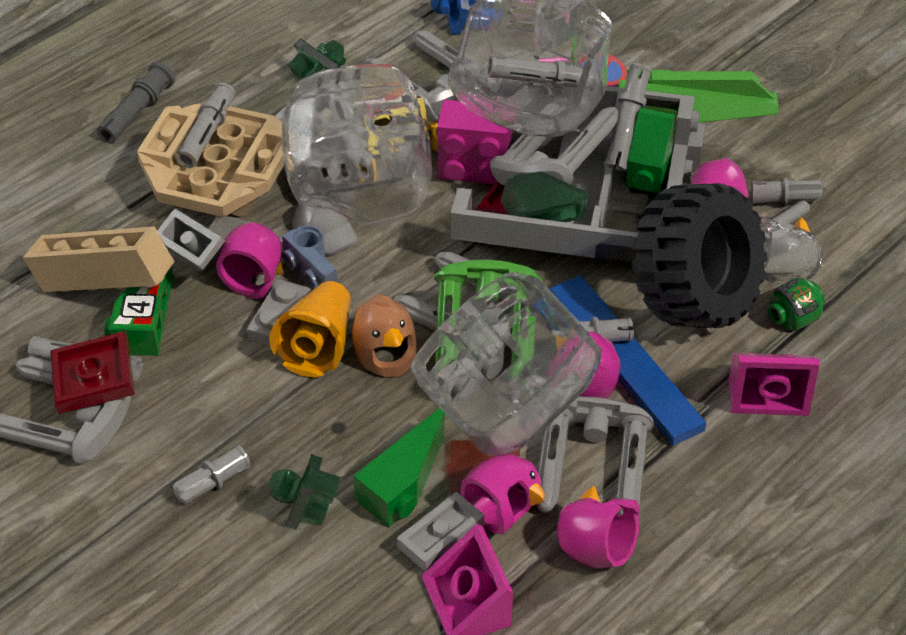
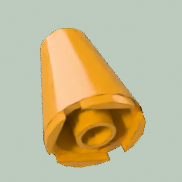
[269,281,351,378]

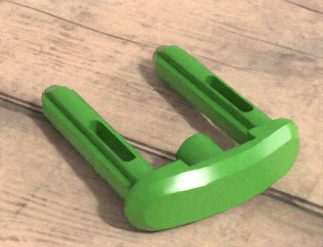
[434,260,543,391]

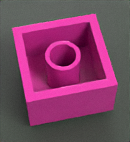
[437,100,513,184]

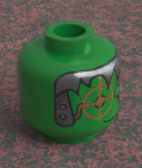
[767,277,825,332]

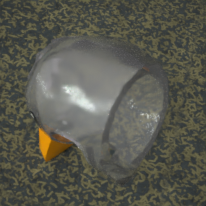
[759,216,824,285]

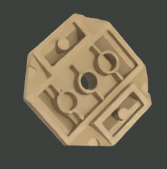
[137,103,295,217]

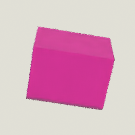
[421,524,513,635]

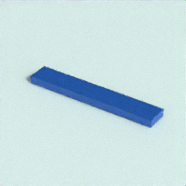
[549,275,706,446]

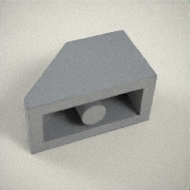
[157,209,225,272]

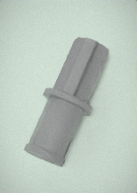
[751,178,823,205]
[556,317,634,342]
[173,445,251,504]

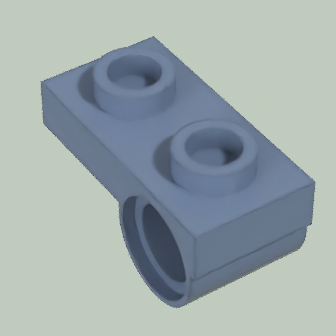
[281,226,338,290]

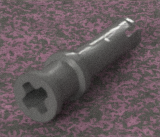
[97,61,175,143]

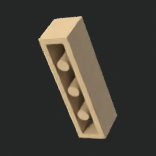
[23,226,174,292]

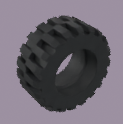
[632,183,767,328]

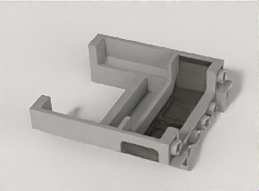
[451,77,705,263]

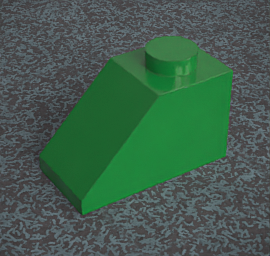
[626,108,675,194]

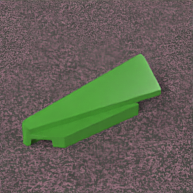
[618,71,779,123]

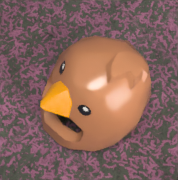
[351,294,417,377]

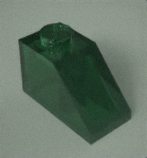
[501,171,590,223]

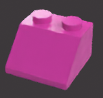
[729,353,820,416]

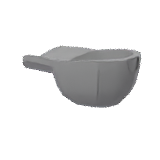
[292,194,357,256]

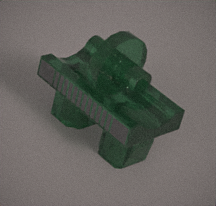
[288,38,349,88]
[268,454,340,530]

